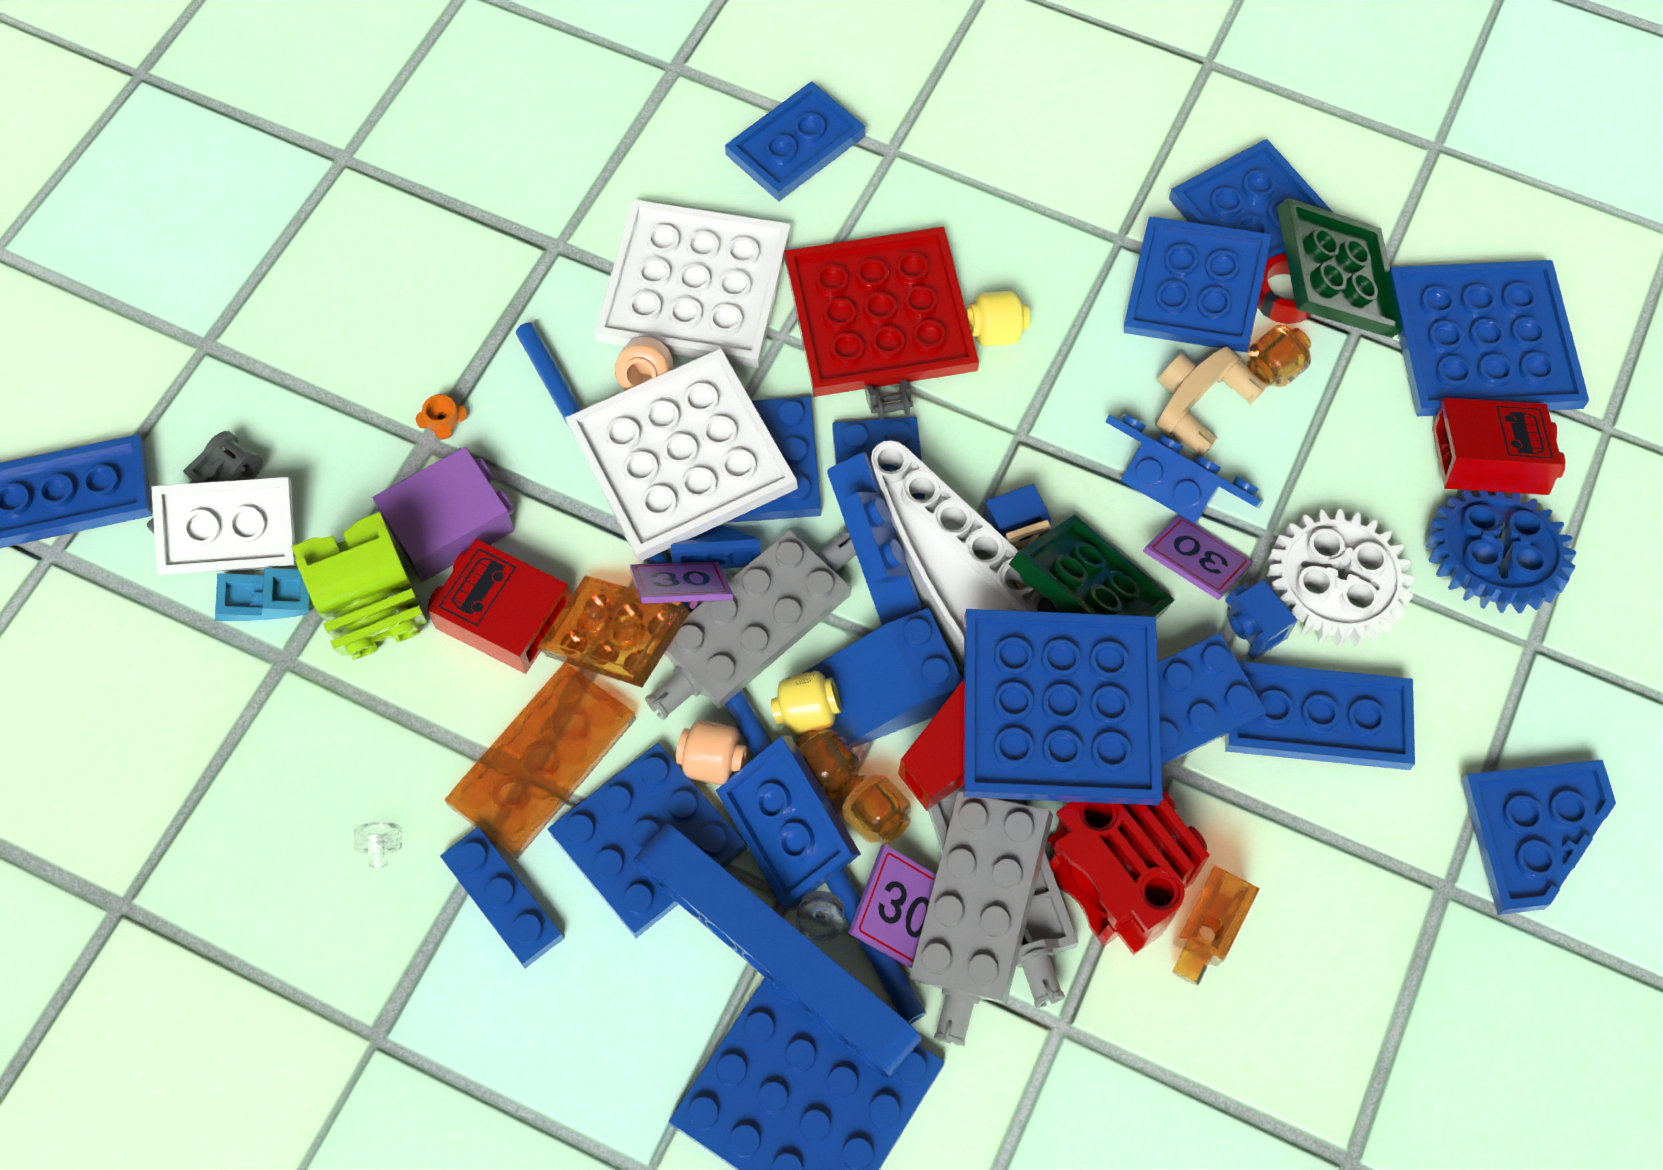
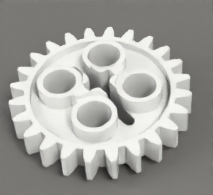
[1265,509,1415,647]

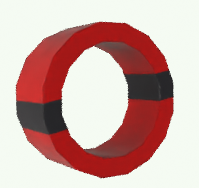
[1258,254,1312,324]

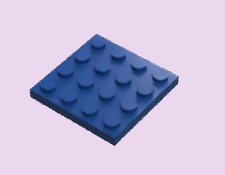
[1389,260,1589,417]
[963,609,1163,805]
[668,978,945,1170]

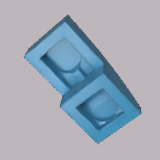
[215,568,309,621]

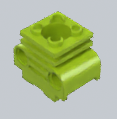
[291,512,428,660]

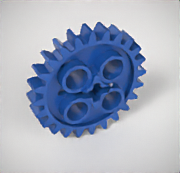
[1426,490,1576,614]

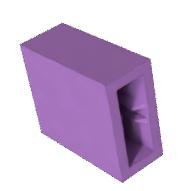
[372,447,515,582]

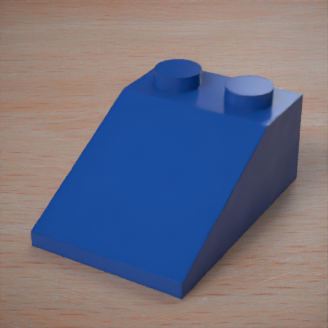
[802,608,963,754]

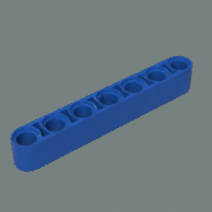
[633,824,922,1079]

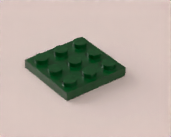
[1277,198,1402,338]
[1009,514,1175,619]

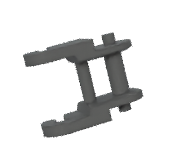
[865,379,914,420]

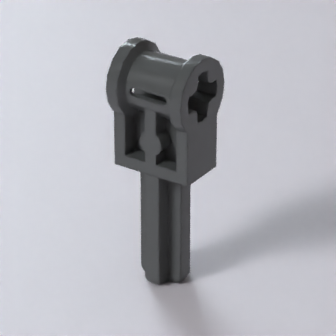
[147,431,263,535]

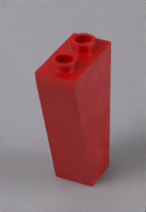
[898,679,964,811]

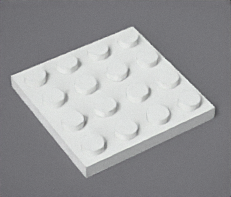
[594,199,791,368]
[565,348,798,562]

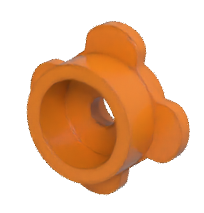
[416,394,467,440]

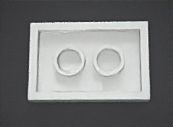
[151,477,297,576]

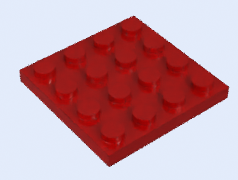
[784,227,979,397]

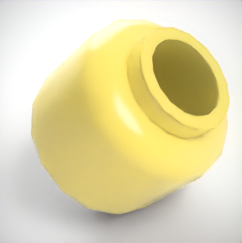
[966,291,1030,347]
[771,671,842,736]

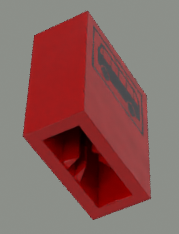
[1432,398,1566,495]
[427,539,573,674]

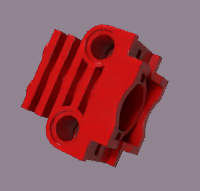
[1047,789,1210,955]

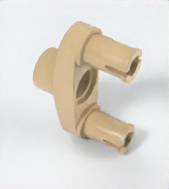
[1155,346,1269,457]

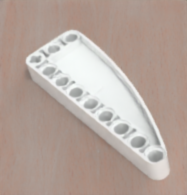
[870,440,1059,668]

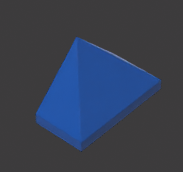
[671,525,761,569]

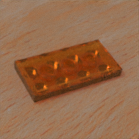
[444,662,636,859]

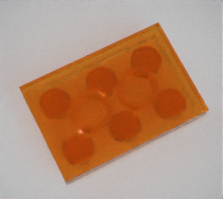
[538,575,690,688]

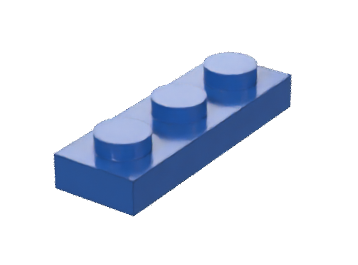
[440,827,564,969]

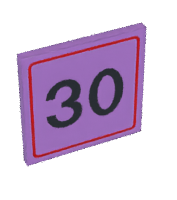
[1143,515,1253,600]
[630,562,733,610]
[848,844,936,969]

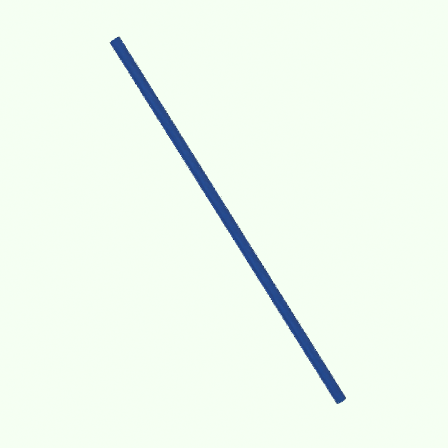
[516,322,927,1024]

